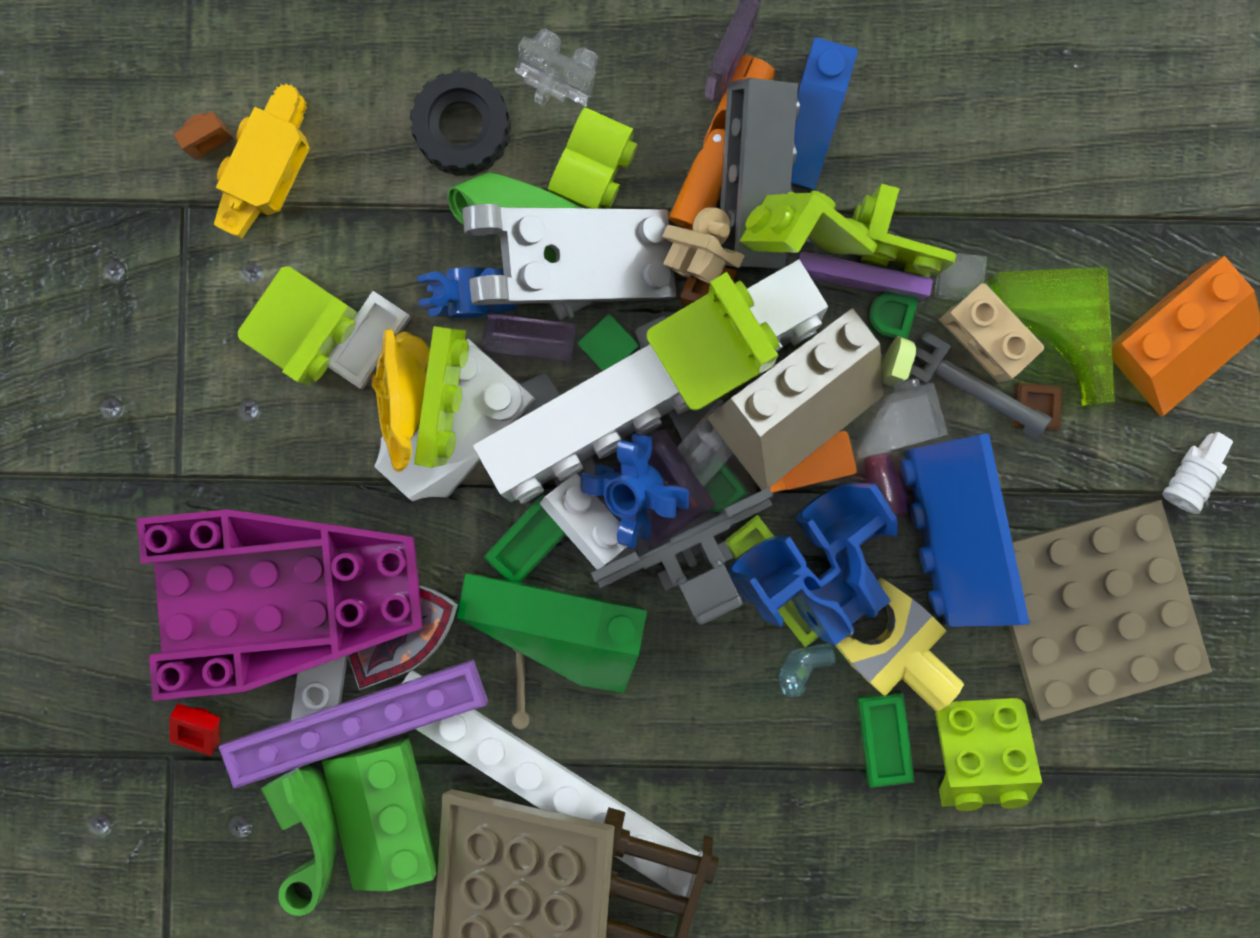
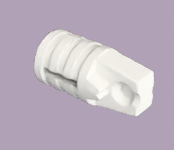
[1162,432,1233,514]

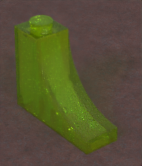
[987,267,1115,406]

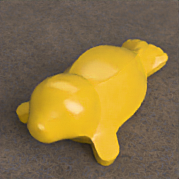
[371,329,430,472]

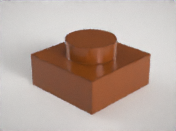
[173,111,234,160]

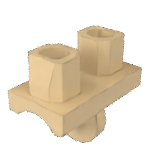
[662,207,745,284]

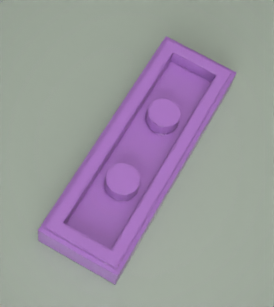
[795,251,933,302]

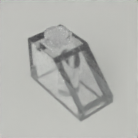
[852,378,948,460]

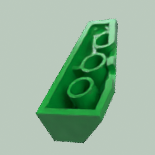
[457,573,647,693]

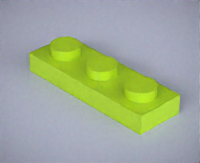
[414,326,469,468]

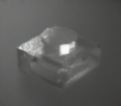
[934,252,987,301]

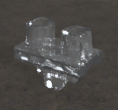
[515,28,598,107]
[666,399,733,491]

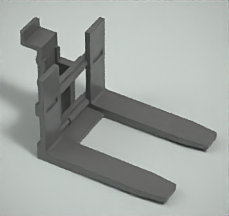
[520,316,773,625]

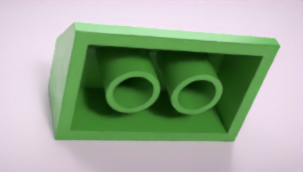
[321,737,438,891]

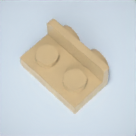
[938,283,1044,383]

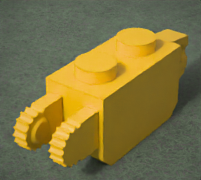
[214,83,310,239]

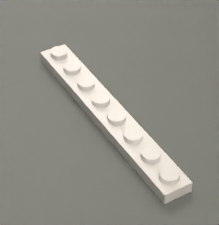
[403,670,699,897]

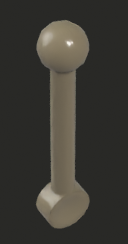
[512,648,530,729]

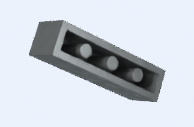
[720,78,800,268]

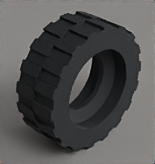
[410,70,511,176]

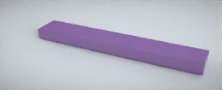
[219,659,489,788]

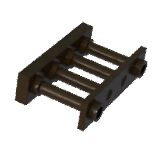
[604,807,719,938]

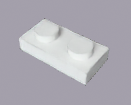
[539,473,628,570]

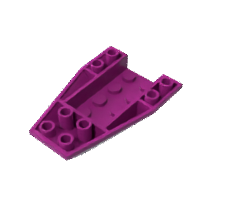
[137,509,423,701]

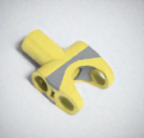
[835,578,964,711]

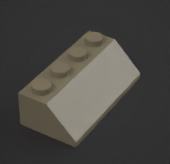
[707,308,884,490]

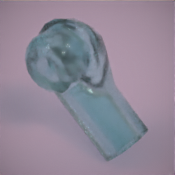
[779,643,836,697]

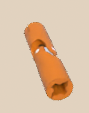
[668,55,777,230]

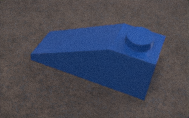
[791,37,858,191]

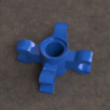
[417,267,516,319]
[581,433,689,548]

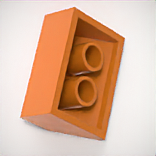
[1103,256,1260,416]

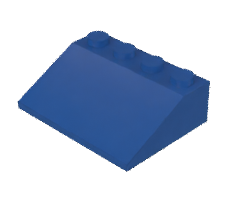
[900,433,1030,627]

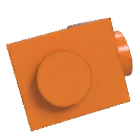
[757,431,857,494]

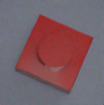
[169,703,220,756]

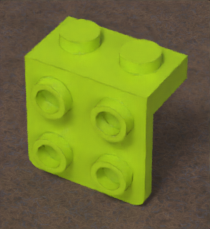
[852,184,957,278]
[740,191,878,255]
[238,266,358,386]
[647,272,780,411]
[935,698,1042,811]

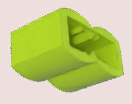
[548,107,638,209]

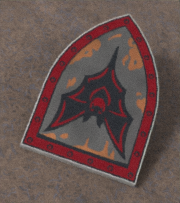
[348,586,458,690]

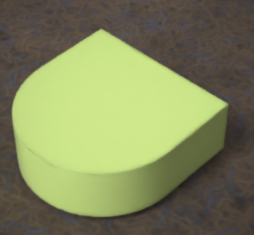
[882,336,916,386]

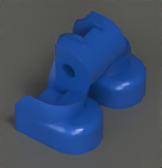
[727,483,897,645]

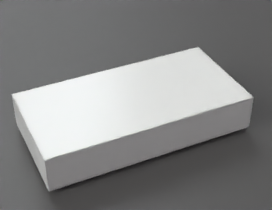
[328,291,412,390]

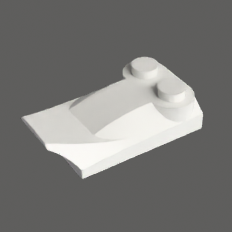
[374,339,536,501]

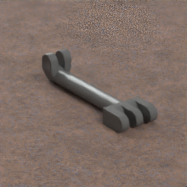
[909,332,1053,443]

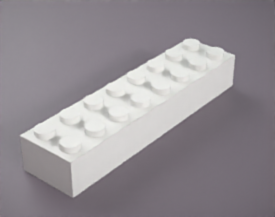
[473,259,828,504]

